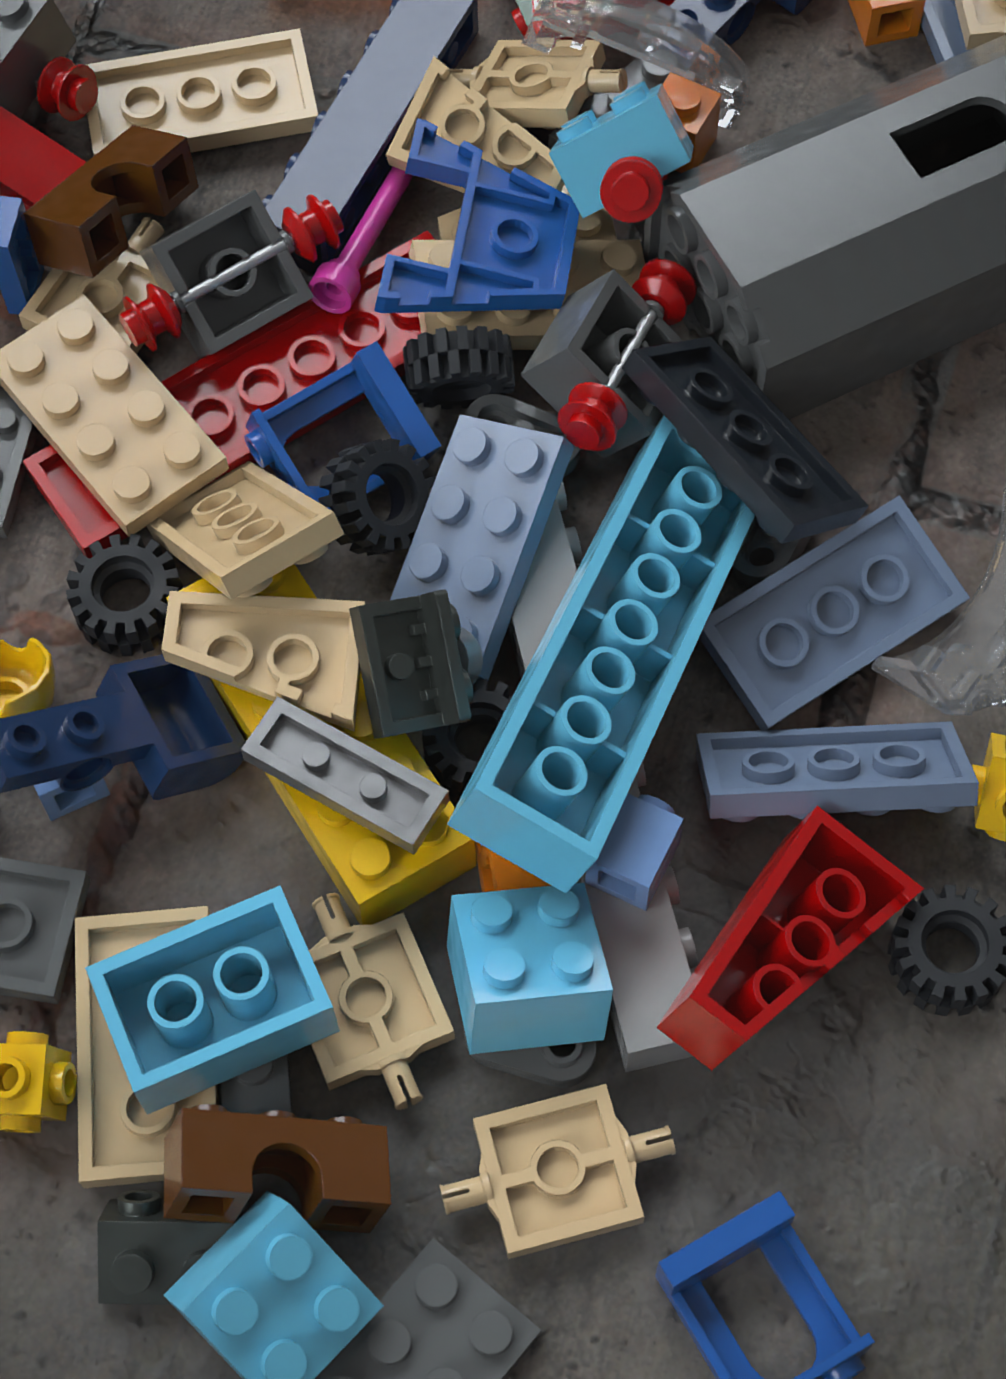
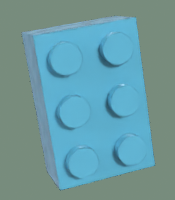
[85,886,340,1115]

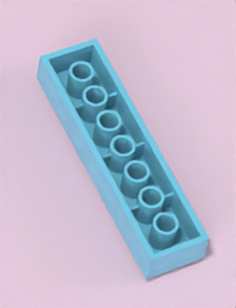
[447,415,755,893]

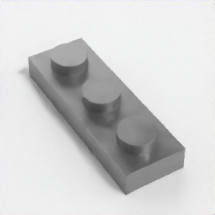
[241,696,450,855]

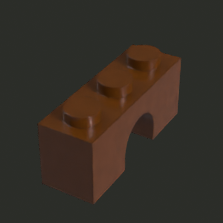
[23,125,199,278]
[164,1104,391,1234]

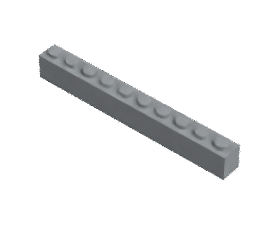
[508,481,698,1072]

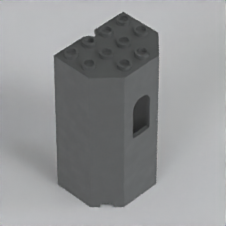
[643,35,1006,420]

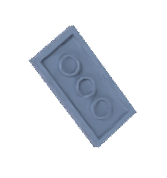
[390,414,575,681]
[699,495,970,731]
[696,721,979,822]

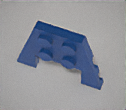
[374,118,580,313]

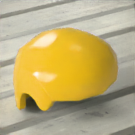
[0,637,56,719]

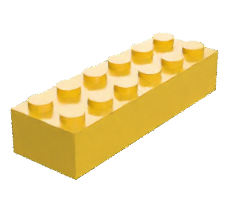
[166,564,476,925]

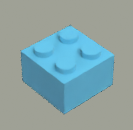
[447,883,613,1054]
[163,1191,384,1379]

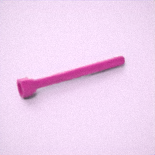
[308,167,414,314]

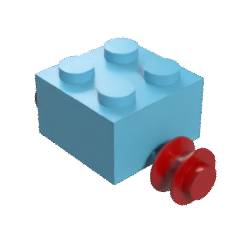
[549,81,694,223]

